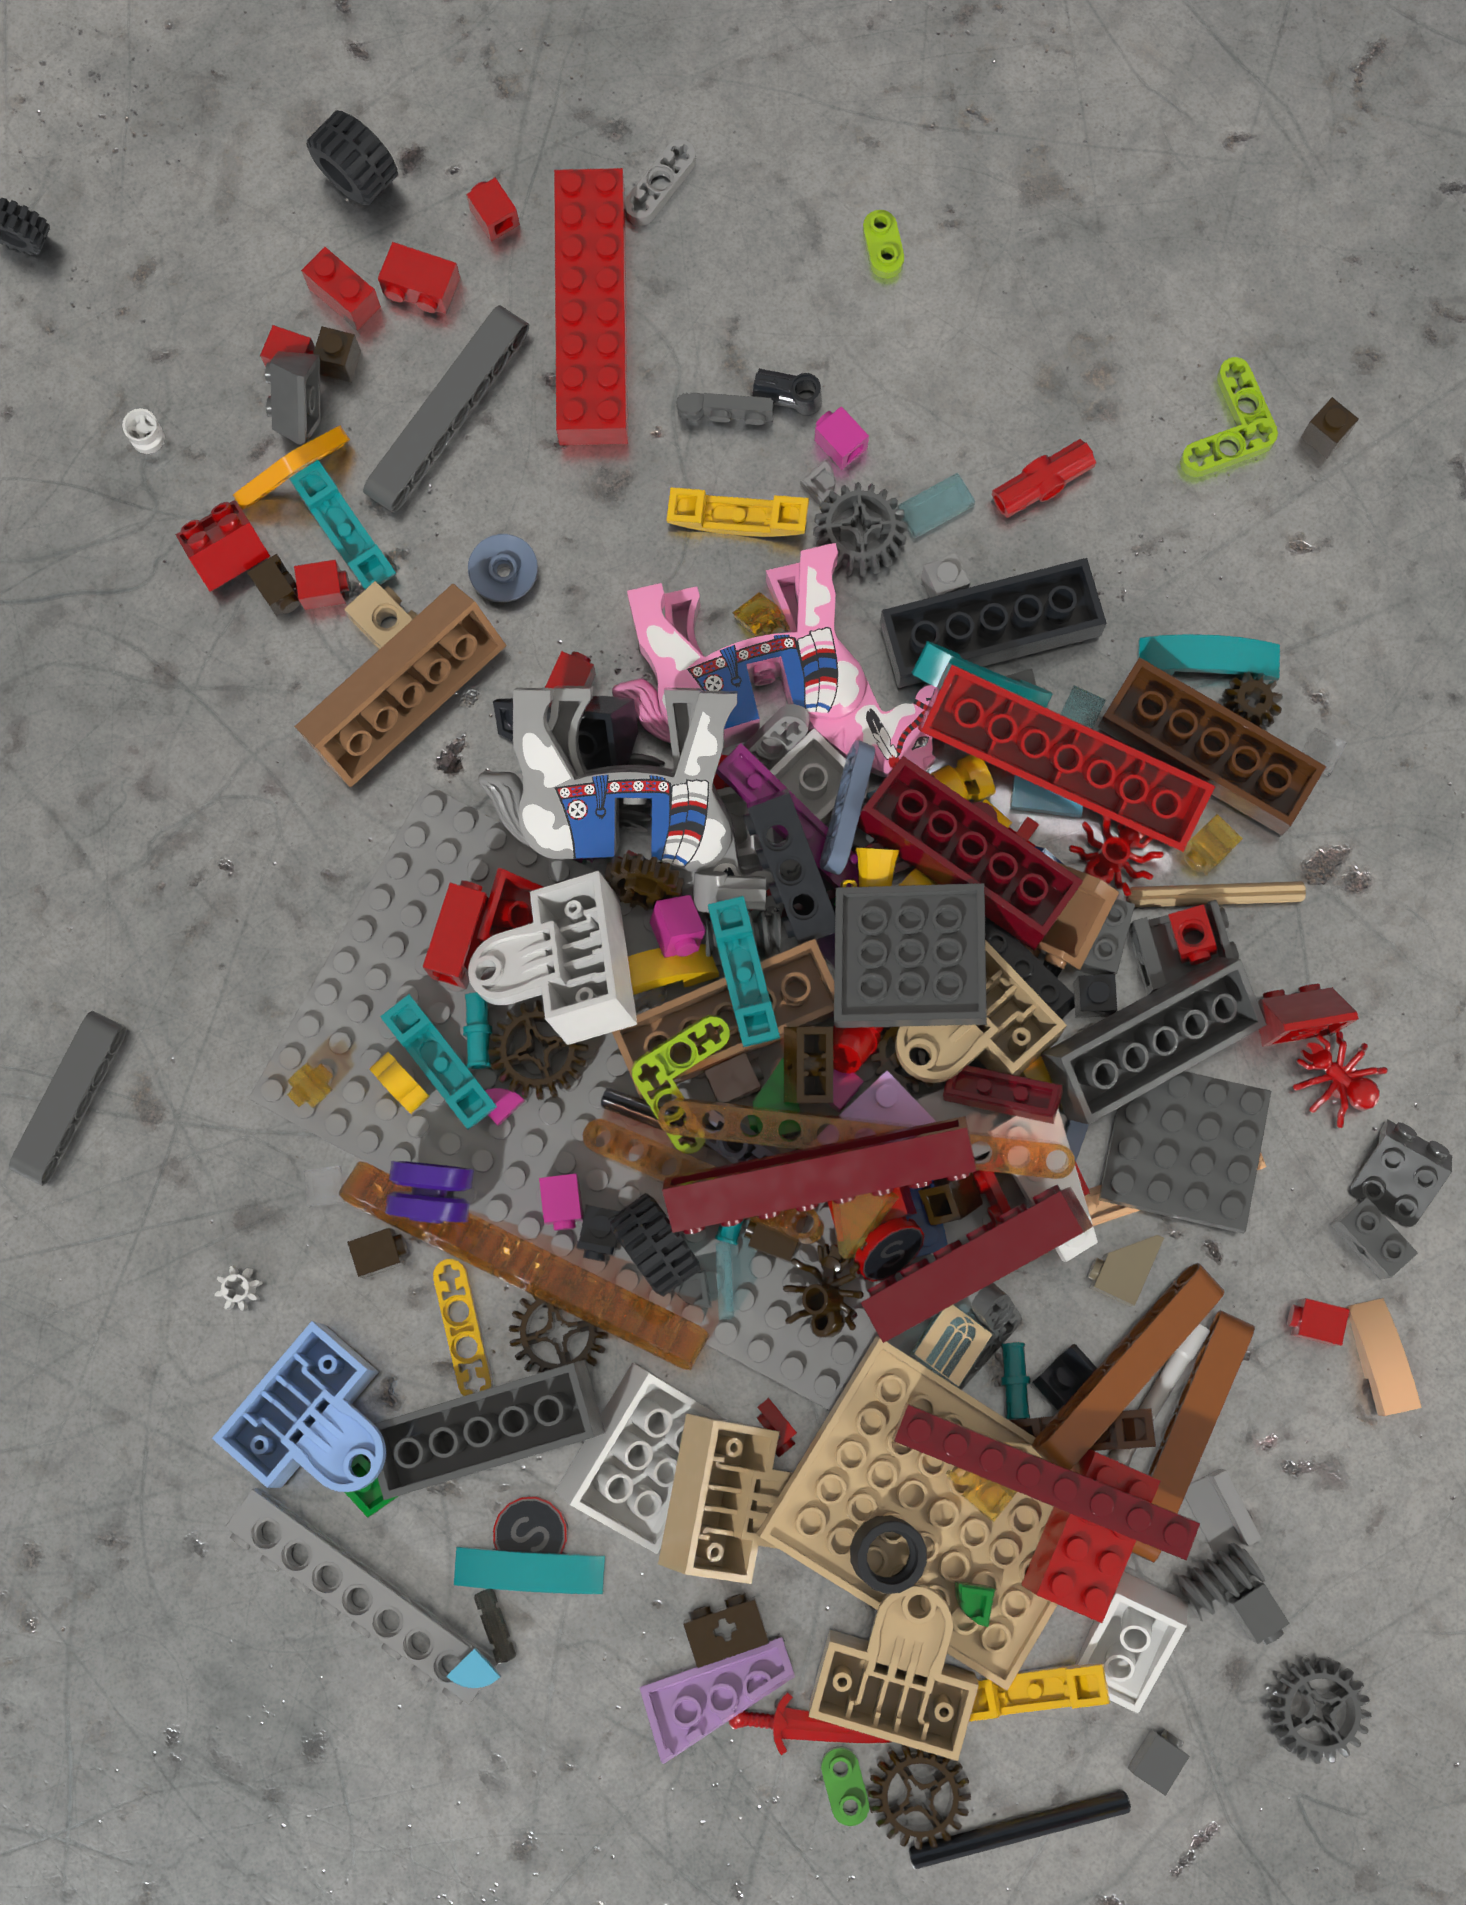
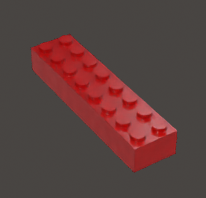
[554,168,628,445]
[918,663,1215,852]

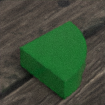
[955,1581,995,1627]

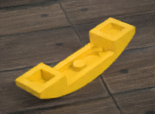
[666,487,809,537]
[628,944,719,995]
[969,1664,1111,1722]

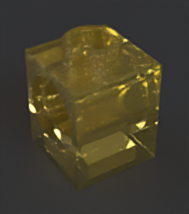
[1183,814,1243,876]

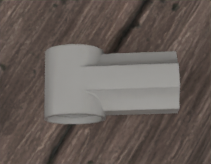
[693,871,766,912]

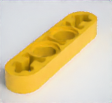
[433,1259,493,1396]

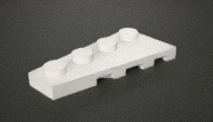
[987,1109,1098,1262]

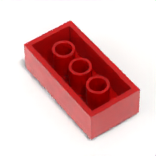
[1021,1449,1161,1623]

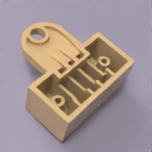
[895,940,1067,1083]
[658,1413,793,1584]
[809,1584,979,1761]

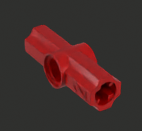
[991,439,1097,518]

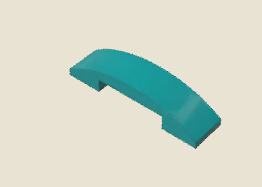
[289,460,397,590]
[1138,634,1280,680]
[912,641,1053,707]
[708,896,780,1047]
[380,994,497,1130]
[454,1547,605,1594]

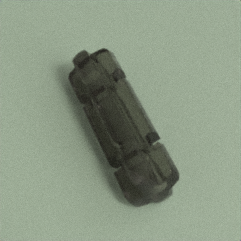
[474,1589,516,1664]

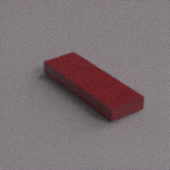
[943,1065,1063,1124]

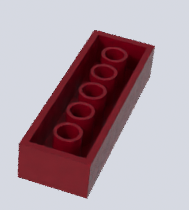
[857,756,1083,951]
[861,1184,1093,1343]

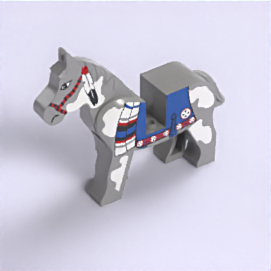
[478,686,801,958]

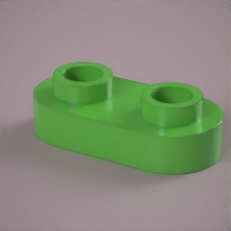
[821,1746,869,1826]

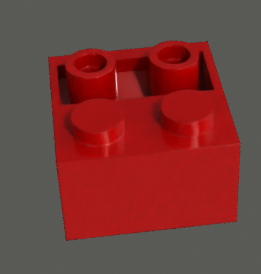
[175,500,270,592]

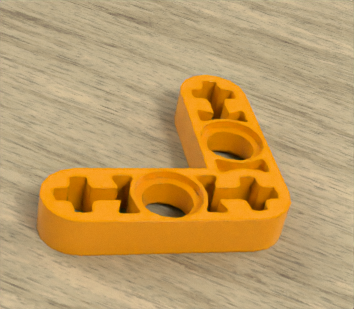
[233,425,350,510]

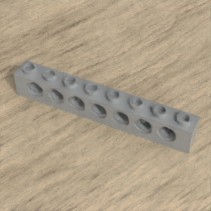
[225,1488,499,1705]

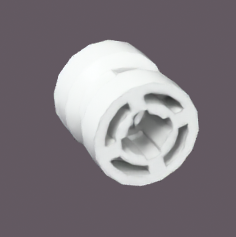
[122,408,165,454]

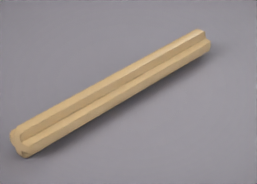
[1127,881,1306,907]

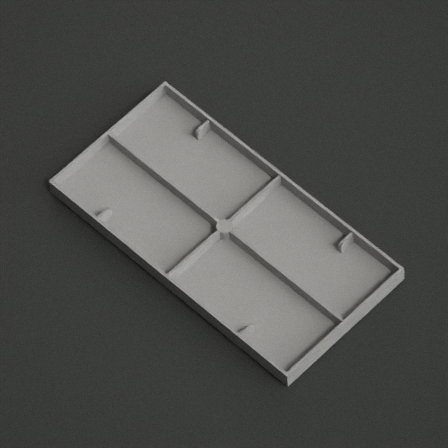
[248,784,1067,1411]

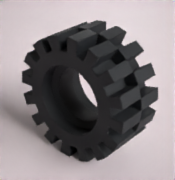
[0,197,50,255]

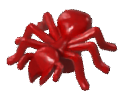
[1069,815,1163,896]
[1292,1031,1388,1128]

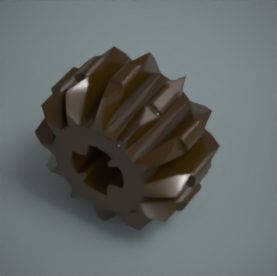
[1222,671,1283,728]

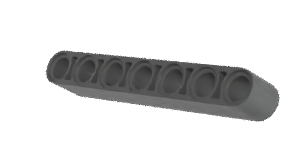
[363,305,530,513]

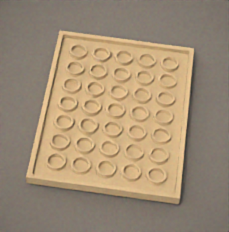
[756,1336,1058,1691]

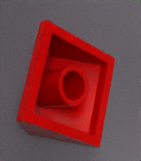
[477,868,543,944]

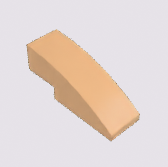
[1346,1298,1422,1416]

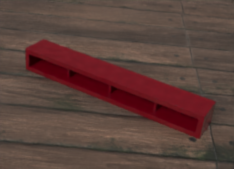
[662,1116,977,1234]
[892,1403,1200,1561]

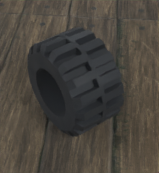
[306,110,398,206]
[608,1193,700,1297]

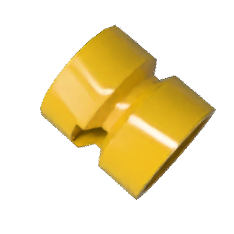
[930,754,996,802]

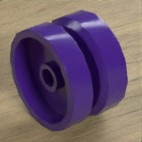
[385,1161,474,1223]

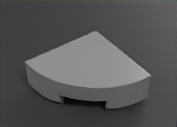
[800,458,835,505]

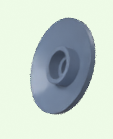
[468,534,538,602]

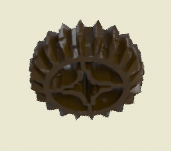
[489,1000,589,1101]
[509,1282,609,1374]
[867,1744,971,1849]

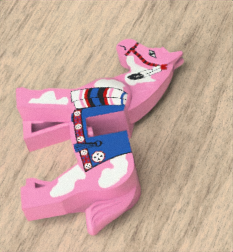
[612,543,936,777]

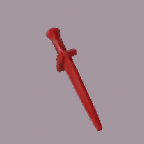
[728,1691,892,1755]

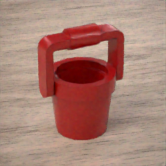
[833,1025,884,1074]

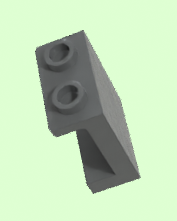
[1129,900,1239,995]

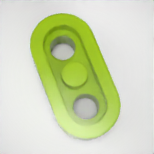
[863,210,904,279]

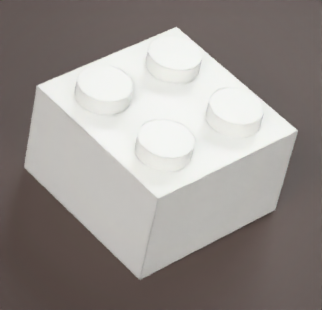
[770,729,846,824]

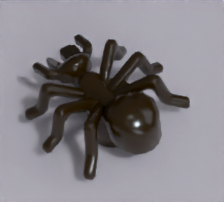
[783,1244,864,1338]

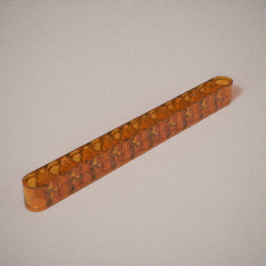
[658,1098,1075,1179]
[339,1161,709,1370]

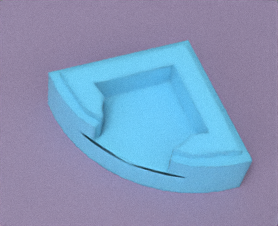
[447,1648,501,1688]

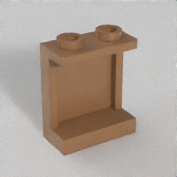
[1016,862,1119,970]

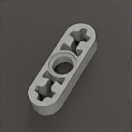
[625,139,696,226]
[744,704,810,770]

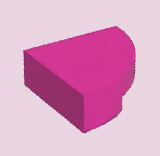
[485,1088,525,1126]

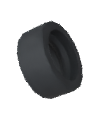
[850,1515,927,1594]

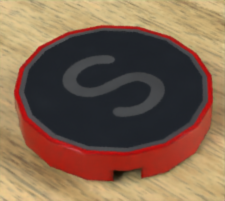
[854,1217,925,1282]
[493,1496,568,1554]

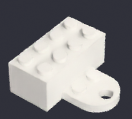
[468,871,637,1045]

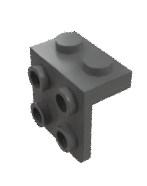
[1350,1119,1452,1227]

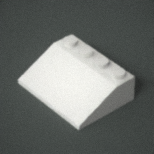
[555,1362,728,1554]

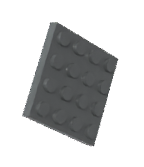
[834,883,987,1028]
[1099,1071,1272,1234]

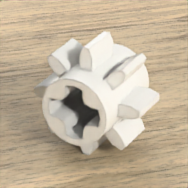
[215,1266,263,1311]

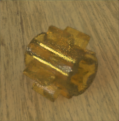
[287,1063,333,1108]

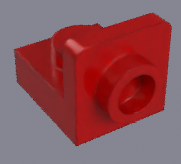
[756,1397,797,1457]

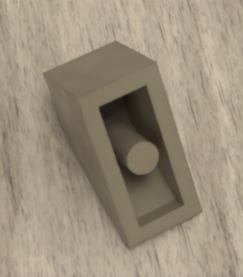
[1088,1235,1164,1307]

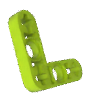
[1180,357,1278,477]
[631,1015,730,1154]

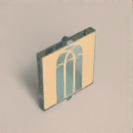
[910,1304,993,1388]

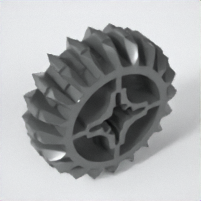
[813,482,908,577]
[1266,1656,1372,1764]

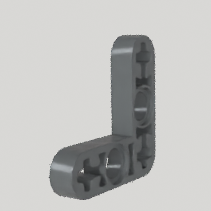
[939,1283,1021,1390]

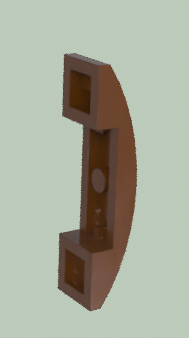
[1009,1408,1156,1451]

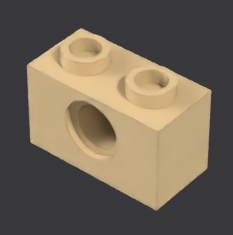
[344,581,417,649]

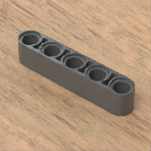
[9,1011,126,1186]

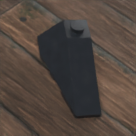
[493,696,638,770]

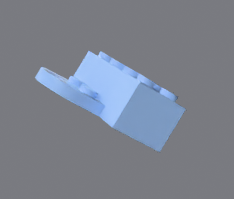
[212,1321,386,1492]

